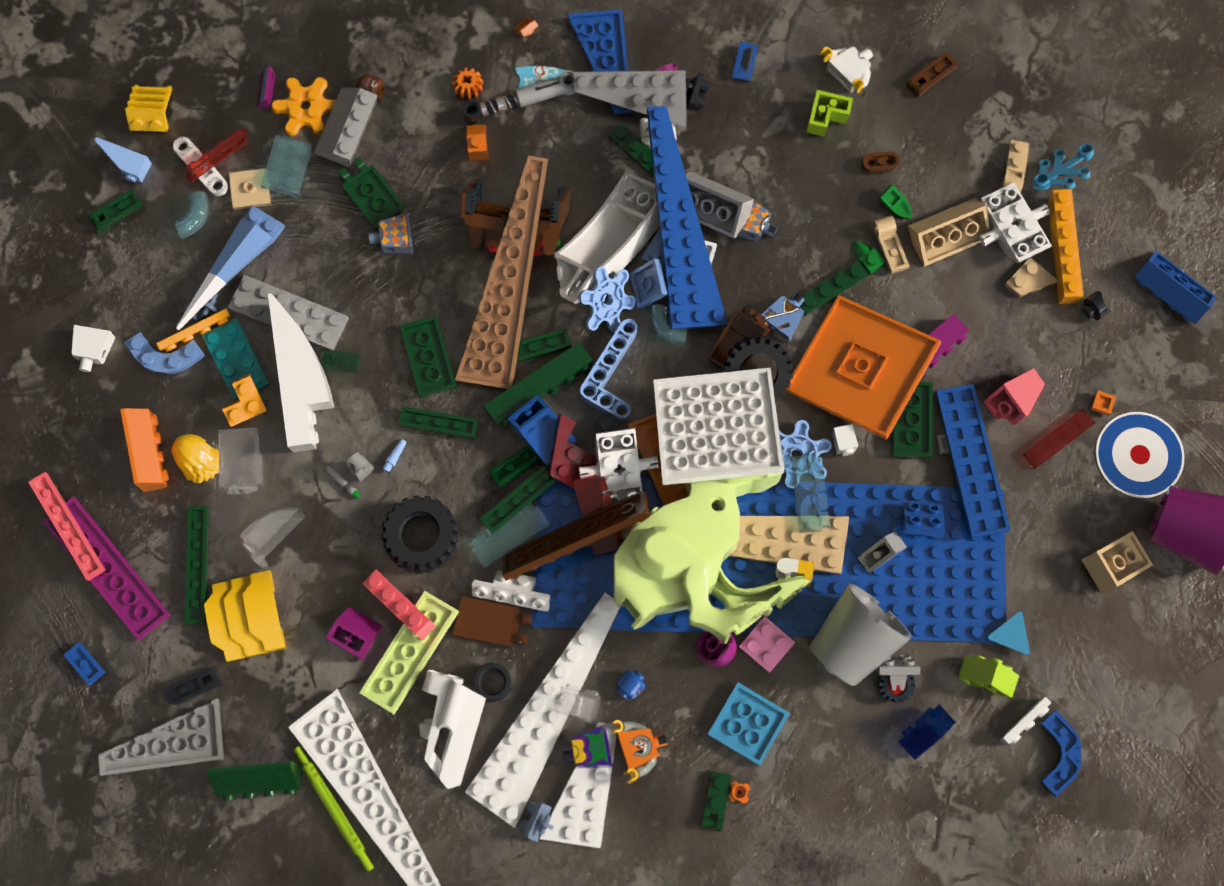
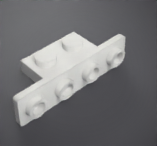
[472,570,550,611]

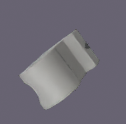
[346,452,375,482]

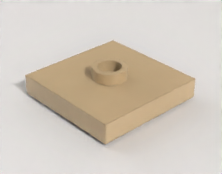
[229,168,271,210]

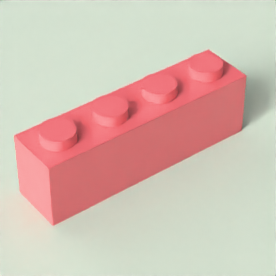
[362,569,436,641]

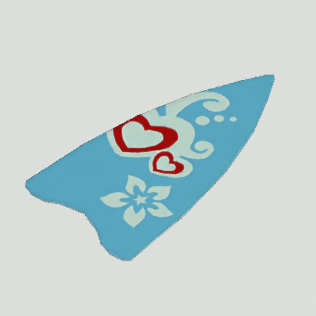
[516,66,566,88]

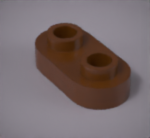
[862,151,900,173]

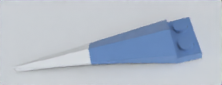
[176,206,285,330]

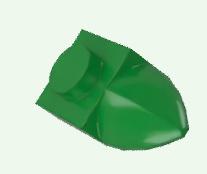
[878,184,912,219]
[853,241,886,275]

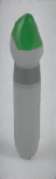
[325,466,360,499]

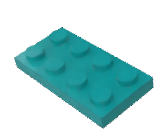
[202,318,270,401]

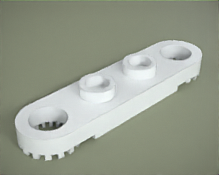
[173,137,228,196]

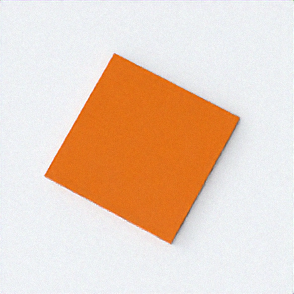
[785,295,941,440]

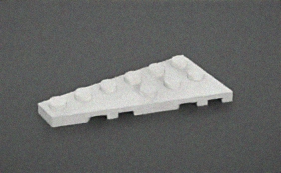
[540,722,617,848]

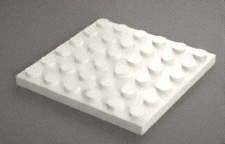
[653,368,784,485]

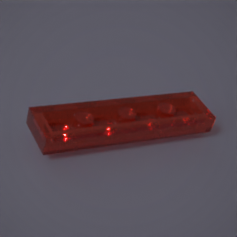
[186,127,248,183]
[1023,408,1096,469]

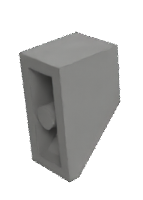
[858,531,907,573]

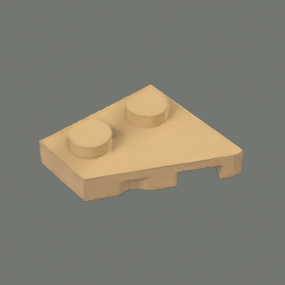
[1005,257,1058,298]

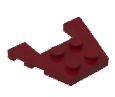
[548,414,598,493]

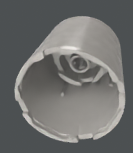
[809,584,912,686]

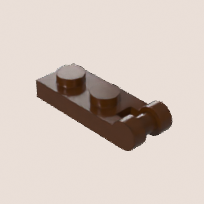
[907,52,958,97]

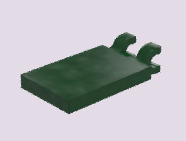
[338,157,406,231]

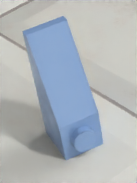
[95,137,151,183]

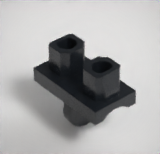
[686,72,711,109]

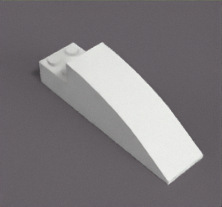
[268,293,335,452]

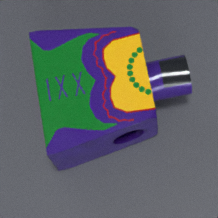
[563,726,613,768]

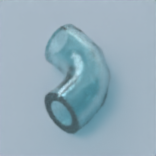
[175,191,209,239]
[650,305,687,347]

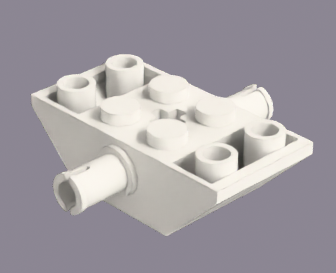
[979,183,1052,263]
[579,428,658,507]

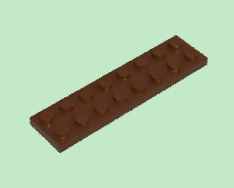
[502,490,650,581]

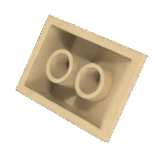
[1081,531,1153,594]

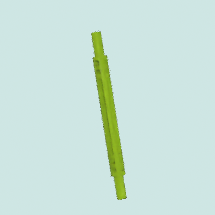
[293,746,374,872]

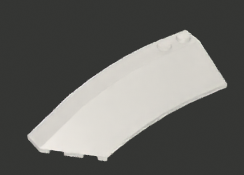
[554,172,659,304]

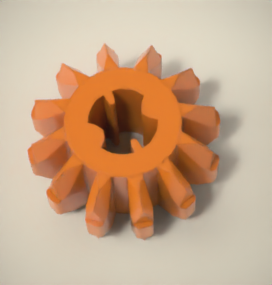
[452,67,483,100]

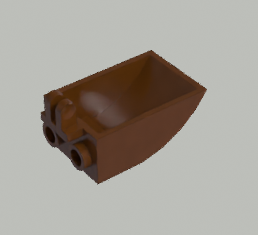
[707,307,772,371]

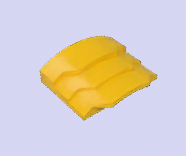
[204,570,286,662]

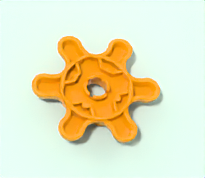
[271,77,336,136]

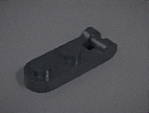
[164,666,222,705]

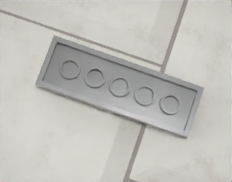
[228,275,349,352]

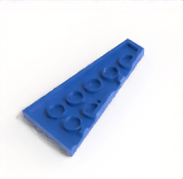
[567,10,632,115]

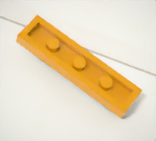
[156,309,231,352]

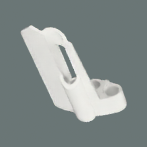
[422,670,486,789]

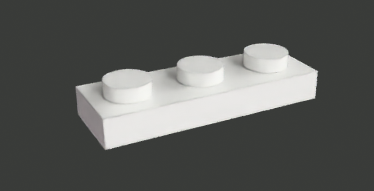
[999,697,1051,746]

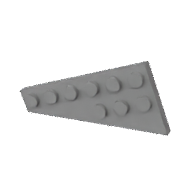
[574,70,686,127]
[98,698,224,776]

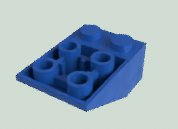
[507,394,577,466]

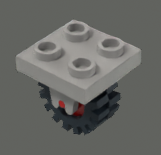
[876,654,920,703]

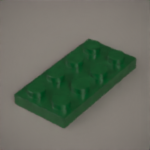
[400,316,457,398]
[892,382,933,459]

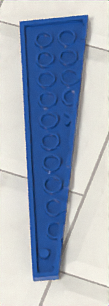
[646,106,728,330]

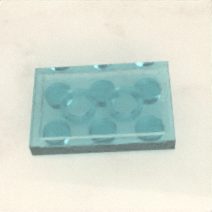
[261,135,312,197]

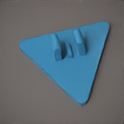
[988,612,1030,655]

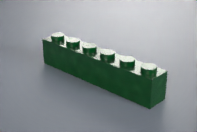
[484,342,593,428]

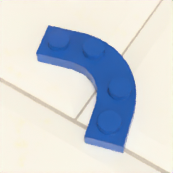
[1040,710,1082,797]

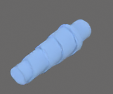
[382,439,406,473]

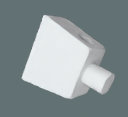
[72,325,115,373]

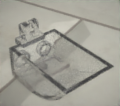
[218,427,263,495]
[240,507,305,569]

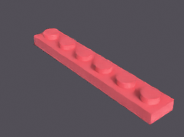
[28,472,106,581]

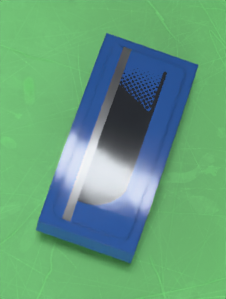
[732,41,758,81]

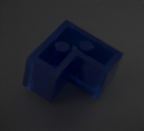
[898,704,956,760]

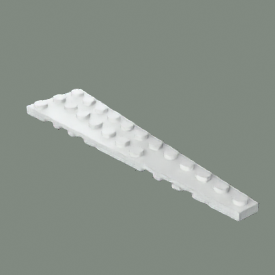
[465,593,620,828]
[289,689,441,886]

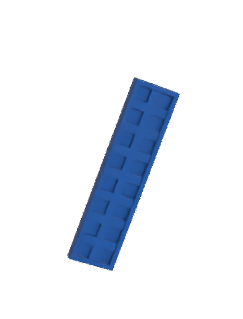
[935,384,1011,539]

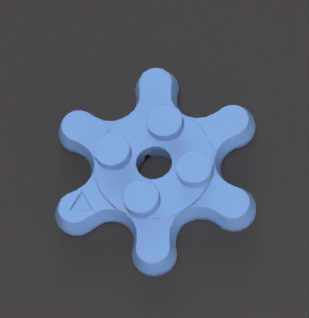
[578,266,636,333]
[779,420,832,489]

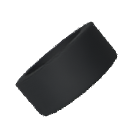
[473,662,512,702]

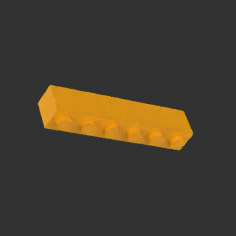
[1047,189,1083,304]

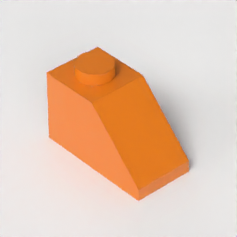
[467,124,488,161]

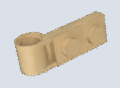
[1001,139,1029,193]
[873,215,910,274]

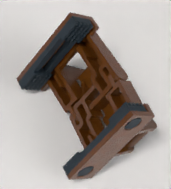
[461,179,571,256]

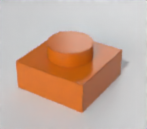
[513,17,538,37]
[1090,390,1116,416]

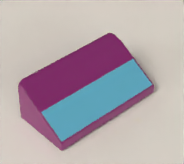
[257,66,275,108]

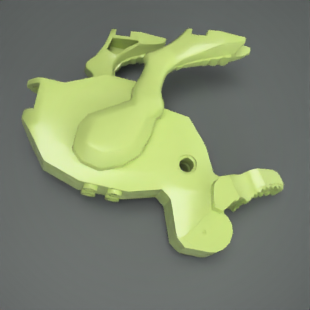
[613,463,811,644]

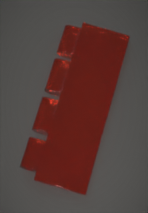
[573,474,623,555]

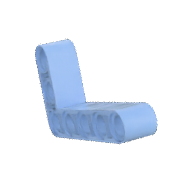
[580,319,637,423]

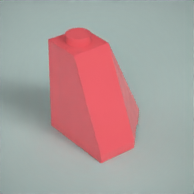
[983,369,1045,425]

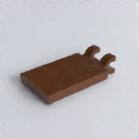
[453,596,533,648]

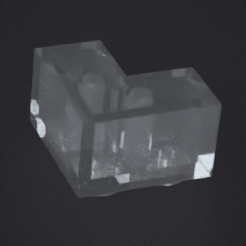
[555,684,601,724]

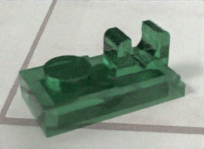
[320,349,360,374]

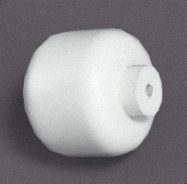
[419,718,440,740]

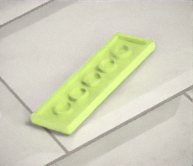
[360,591,459,714]

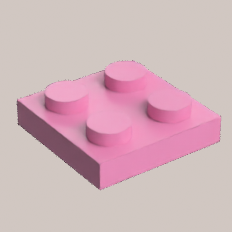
[739,616,795,673]

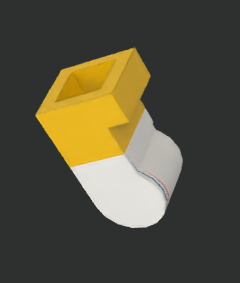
[775,558,814,587]

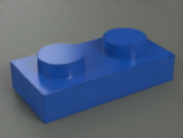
[64,642,106,686]

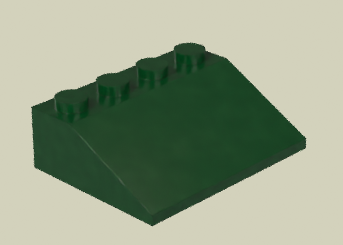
[207,761,302,801]

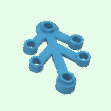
[1032,144,1094,190]

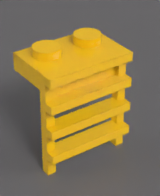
[125,85,172,132]

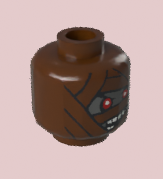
[356,74,385,99]

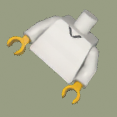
[819,47,873,93]

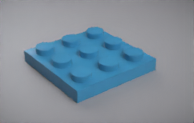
[707,682,790,766]

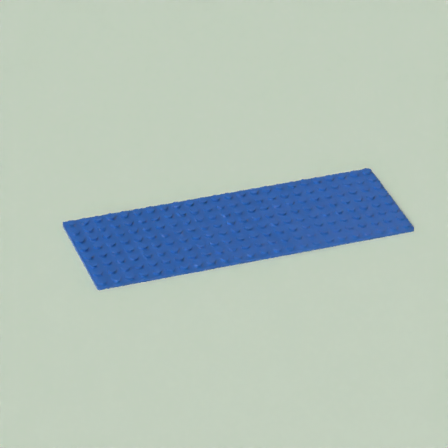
[531,476,1007,644]

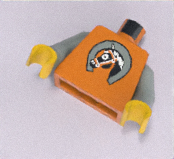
[609,720,668,783]

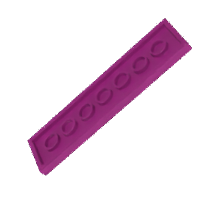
[42,496,171,641]

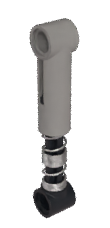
[462,70,576,125]

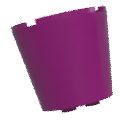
[1149,485,1224,575]

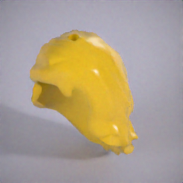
[171,434,221,484]

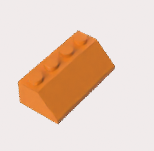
[120,408,169,492]

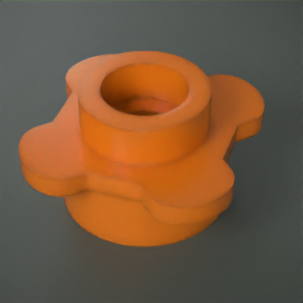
[728,781,750,804]

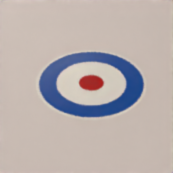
[1096,412,1185,498]

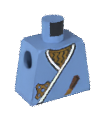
[762,293,805,342]

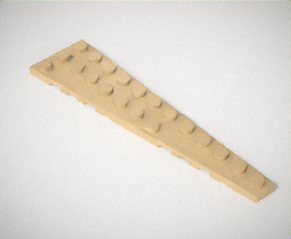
[609,516,849,575]

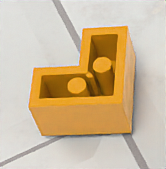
[222,373,267,427]

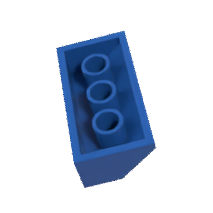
[1135,251,1217,324]

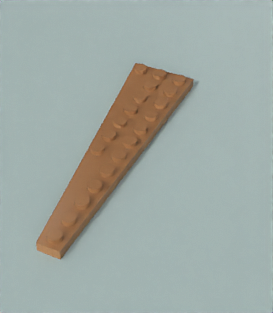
[455,156,548,389]

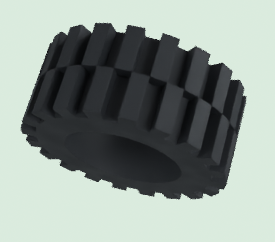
[723,335,793,402]

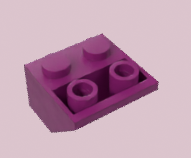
[325,607,383,661]

